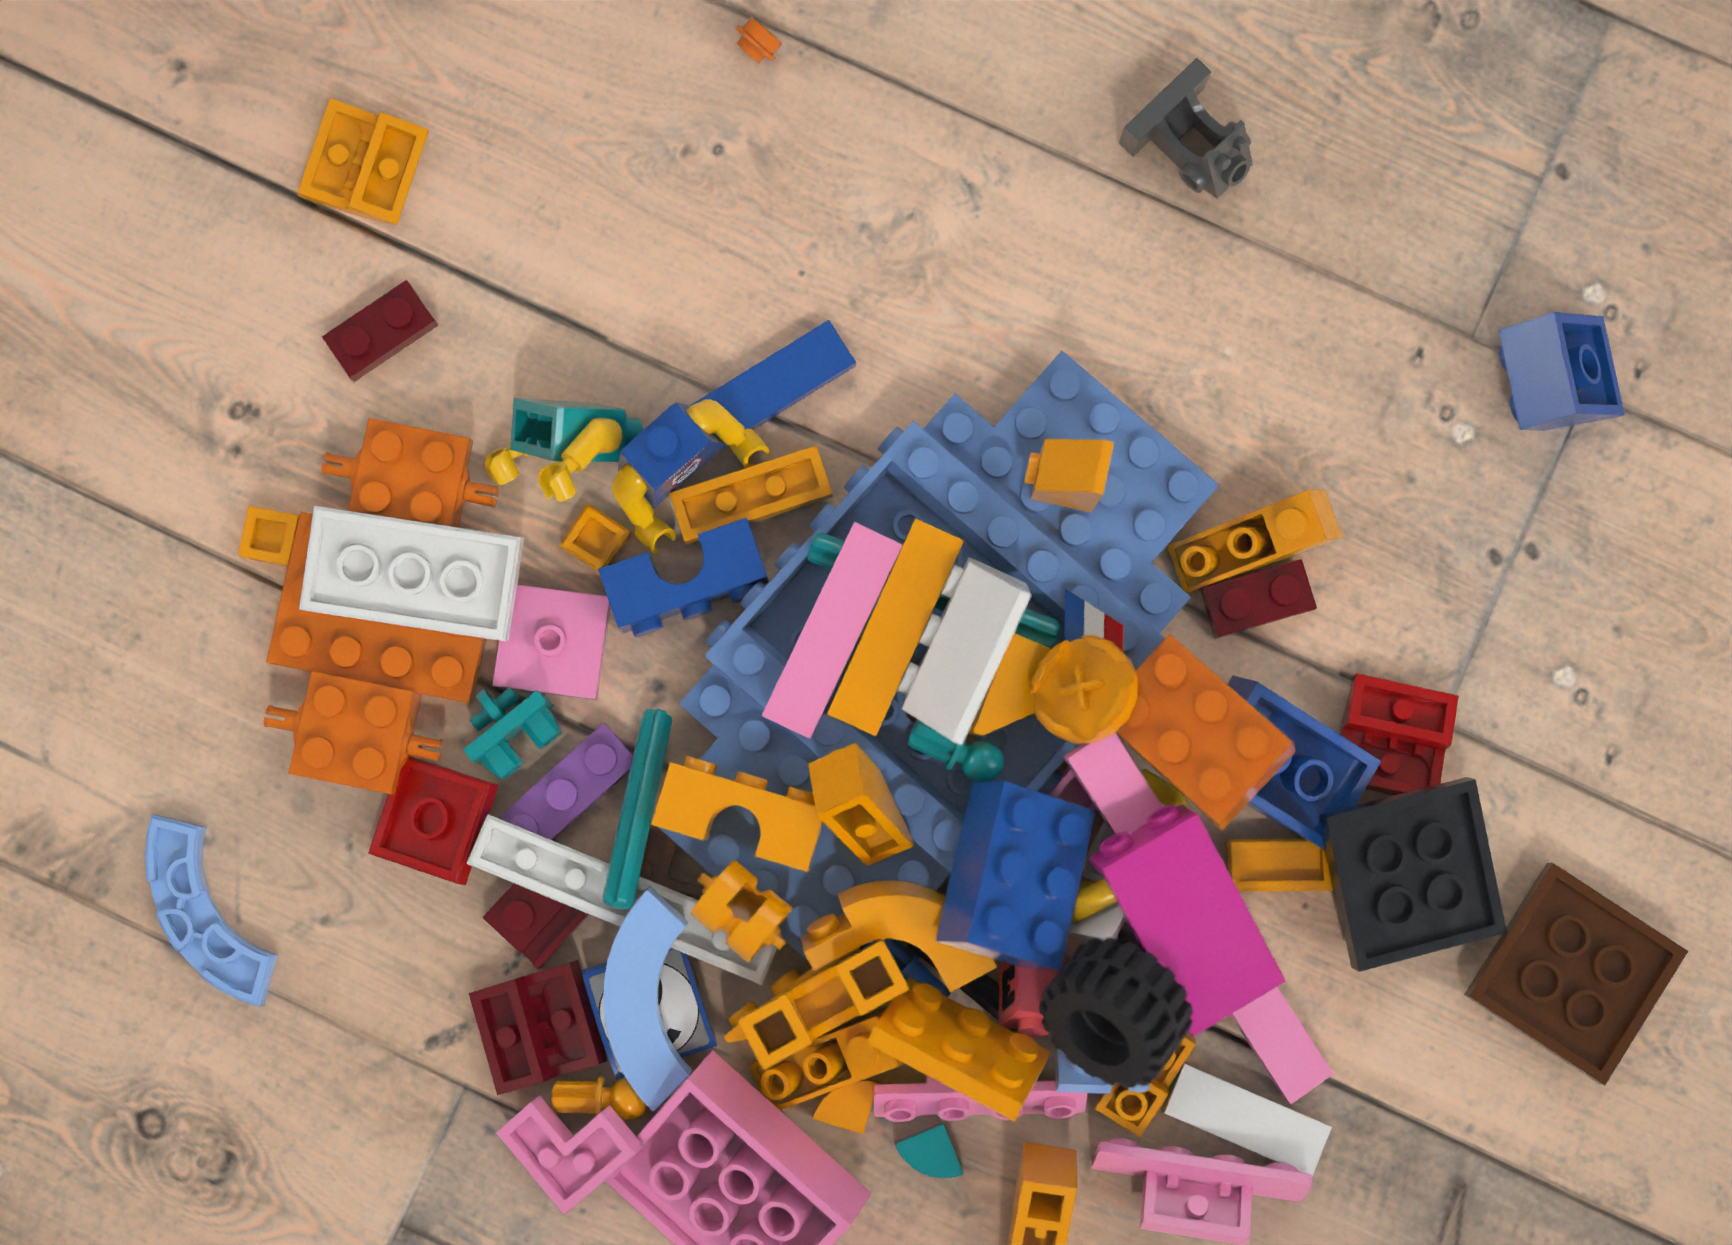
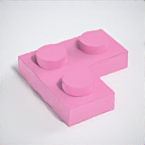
[496,1095,644,1215]

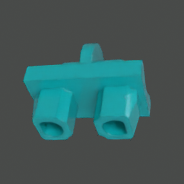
[463,687,563,780]

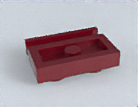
[482,840,590,969]

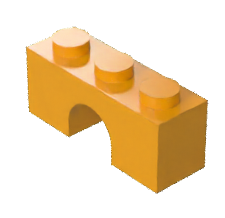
[651,755,824,872]
[738,939,909,1070]

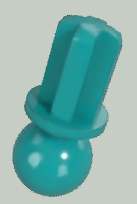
[908,720,1004,783]

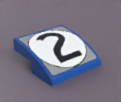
[582,947,717,1080]

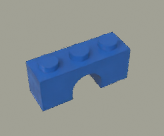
[598,518,769,637]

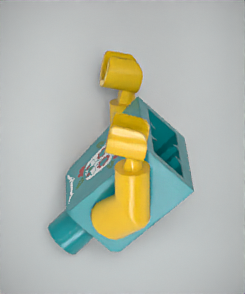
[484,398,643,502]

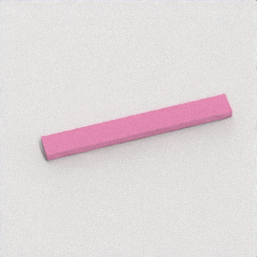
[1063,733,1333,1104]

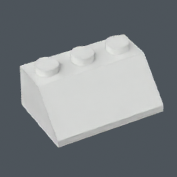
[897,557,1031,745]

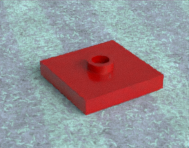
[368,756,499,885]

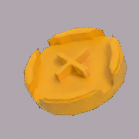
[1031,635,1138,744]

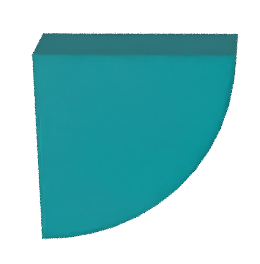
[894,1122,963,1178]

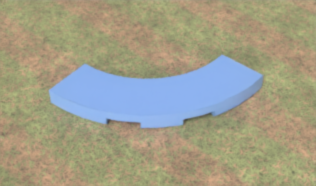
[145,814,278,1007]
[603,886,692,1112]

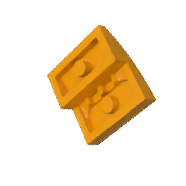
[297,98,429,226]

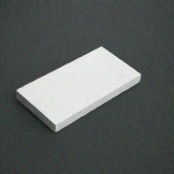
[299,506,524,641]

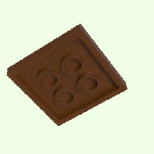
[1464,863,1688,1086]

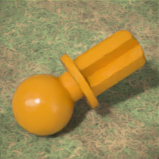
[552,1076,649,1120]

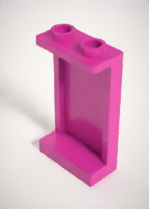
[1089,804,1286,1037]

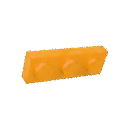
[669,445,833,545]

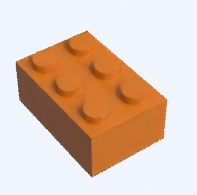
[1115,634,1296,831]

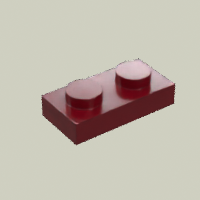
[322,280,438,382]
[1200,559,1317,639]

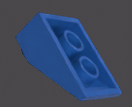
[1227,675,1381,851]

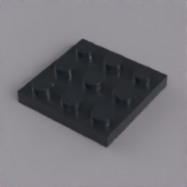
[1319,777,1507,972]

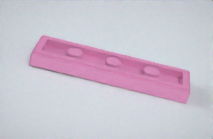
[762,522,903,739]

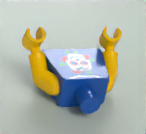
[611,399,770,554]

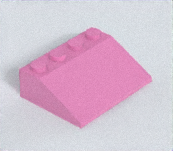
[605,1050,872,1245]

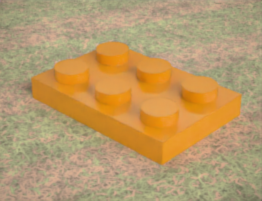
[867,977,1051,1122]

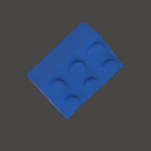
[935,780,1096,971]

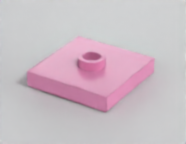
[492,585,611,700]

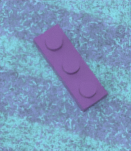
[498,723,633,840]

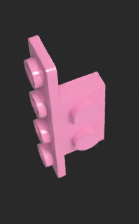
[873,1075,1088,1122]
[1092,1138,1312,1245]

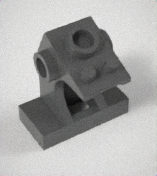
[1119,58,1253,199]

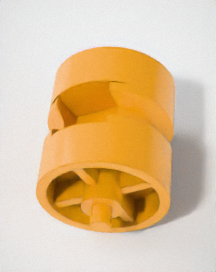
[690,860,793,963]

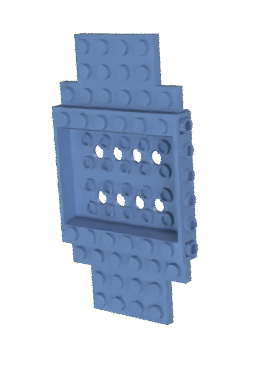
[651,351,1219,959]

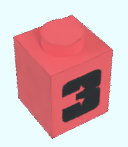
[999,956,1068,1038]

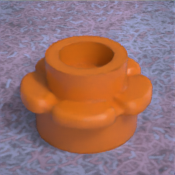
[736,17,782,64]

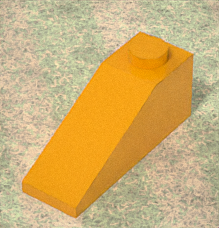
[1007,1142,1077,1245]

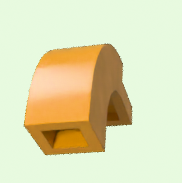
[800,880,997,992]

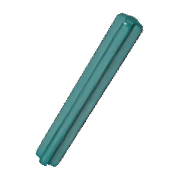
[602,709,672,909]

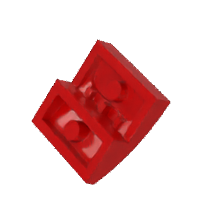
[1339,673,1459,795]

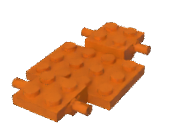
[264,418,499,795]

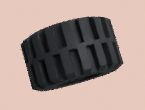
[1039,937,1193,1088]

